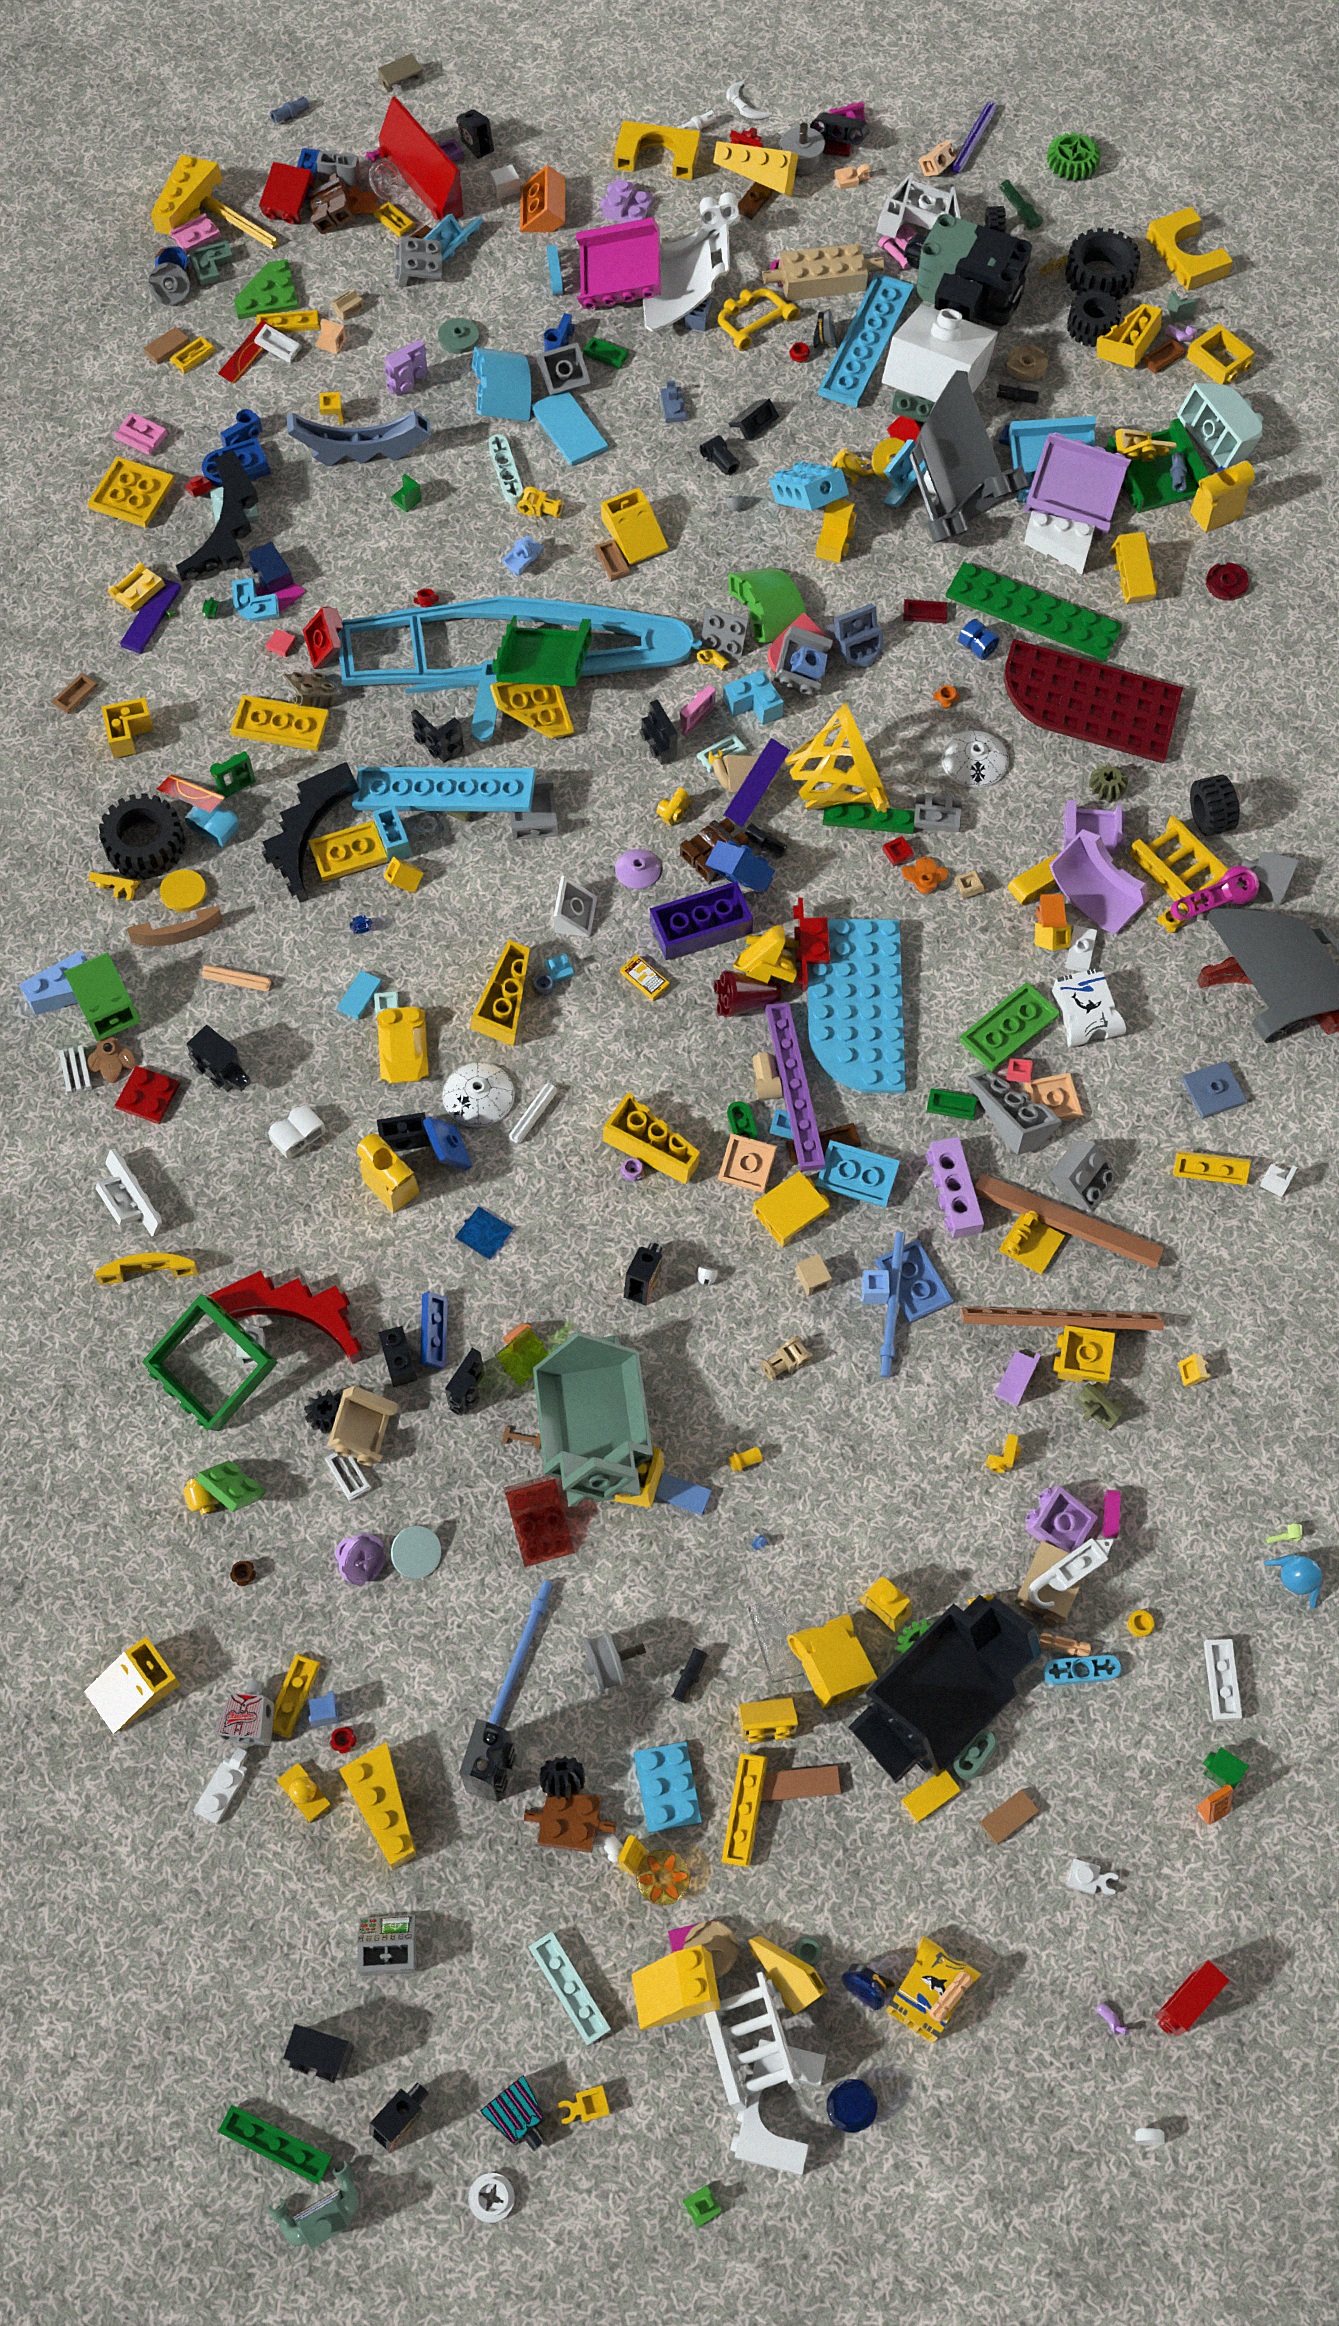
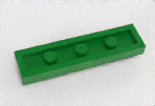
[823,804,915,834]
[218,2104,333,2185]

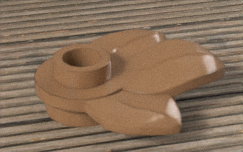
[87,1037,136,1083]

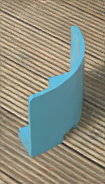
[472,347,531,421]

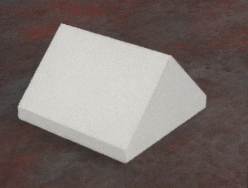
[554,876,597,937]

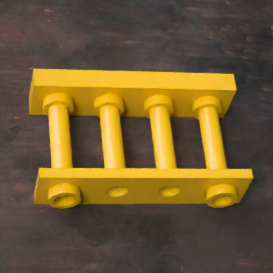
[1129,815,1230,913]

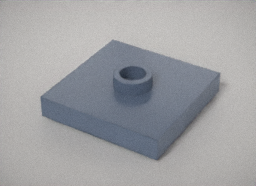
[1182,1061,1247,1119]

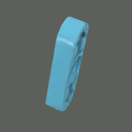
[546,244,563,295]
[1043,1655,1121,1686]

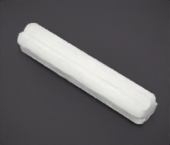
[509,1083,557,1144]

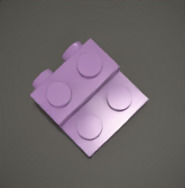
[600,178,654,223]
[384,339,428,396]
[1025,1486,1098,1553]

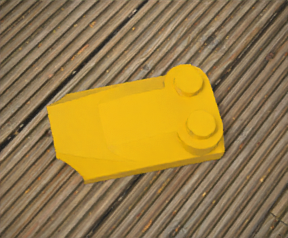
[377,1007,429,1084]

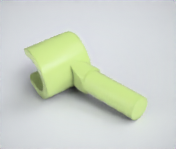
[1266,1524,1302,1544]

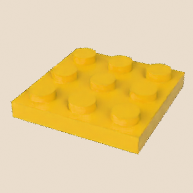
[87,456,175,528]

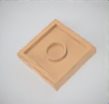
[1024,1073,1083,1121]
[718,1133,778,1194]

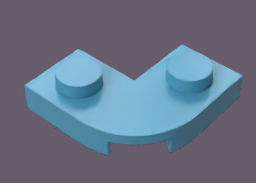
[232,578,279,621]

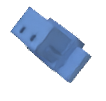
[751,1534,768,1550]

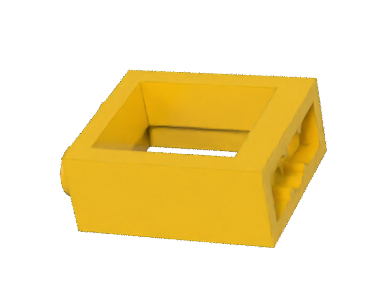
[1187,323,1255,385]

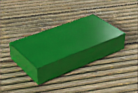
[583,337,629,369]
[926,1088,978,1121]

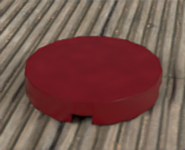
[1206,562,1249,601]

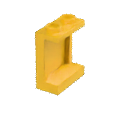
[753,1171,830,1248]

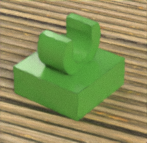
[682,2185,722,2228]

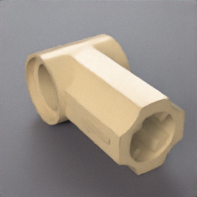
[752,1052,782,1101]

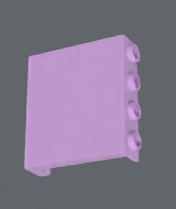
[1023,433,1131,538]

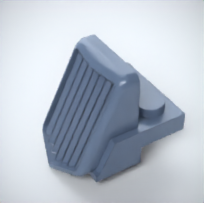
[826,604,884,668]

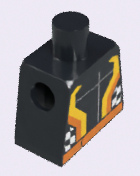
[623,1243,663,1306]
[369,2082,429,2153]

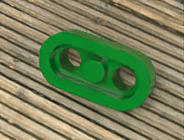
[727,1101,757,1140]

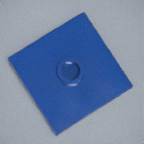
[423,1117,473,1170]

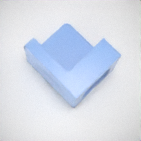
[861,1270,889,1304]

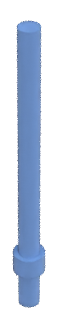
[880,1232,905,1378]
[489,1580,553,1726]

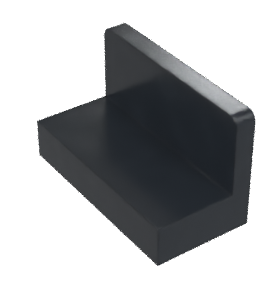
[728,398,780,440]

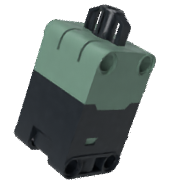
[904,214,1032,327]

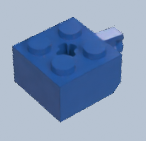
[705,840,776,892]

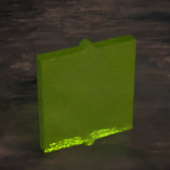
[495,1327,549,1387]

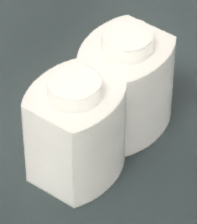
[268,1104,326,1159]

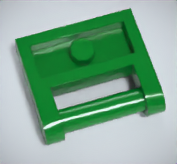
[210,751,256,799]

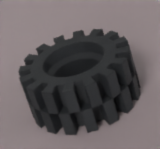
[984,206,1006,233]

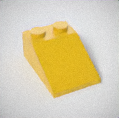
[632,1945,721,2031]

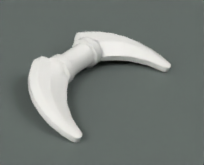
[727,81,772,119]

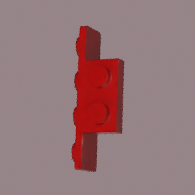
[793,897,830,991]

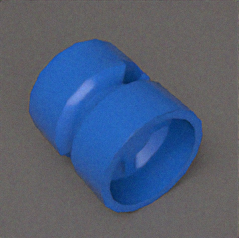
[958,619,1000,660]

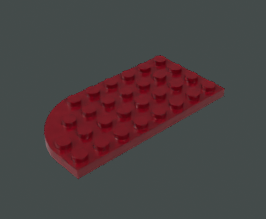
[1003,639,1183,764]

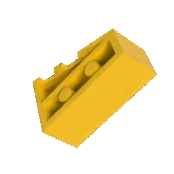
[1097,303,1162,369]

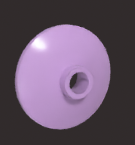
[615,849,661,889]

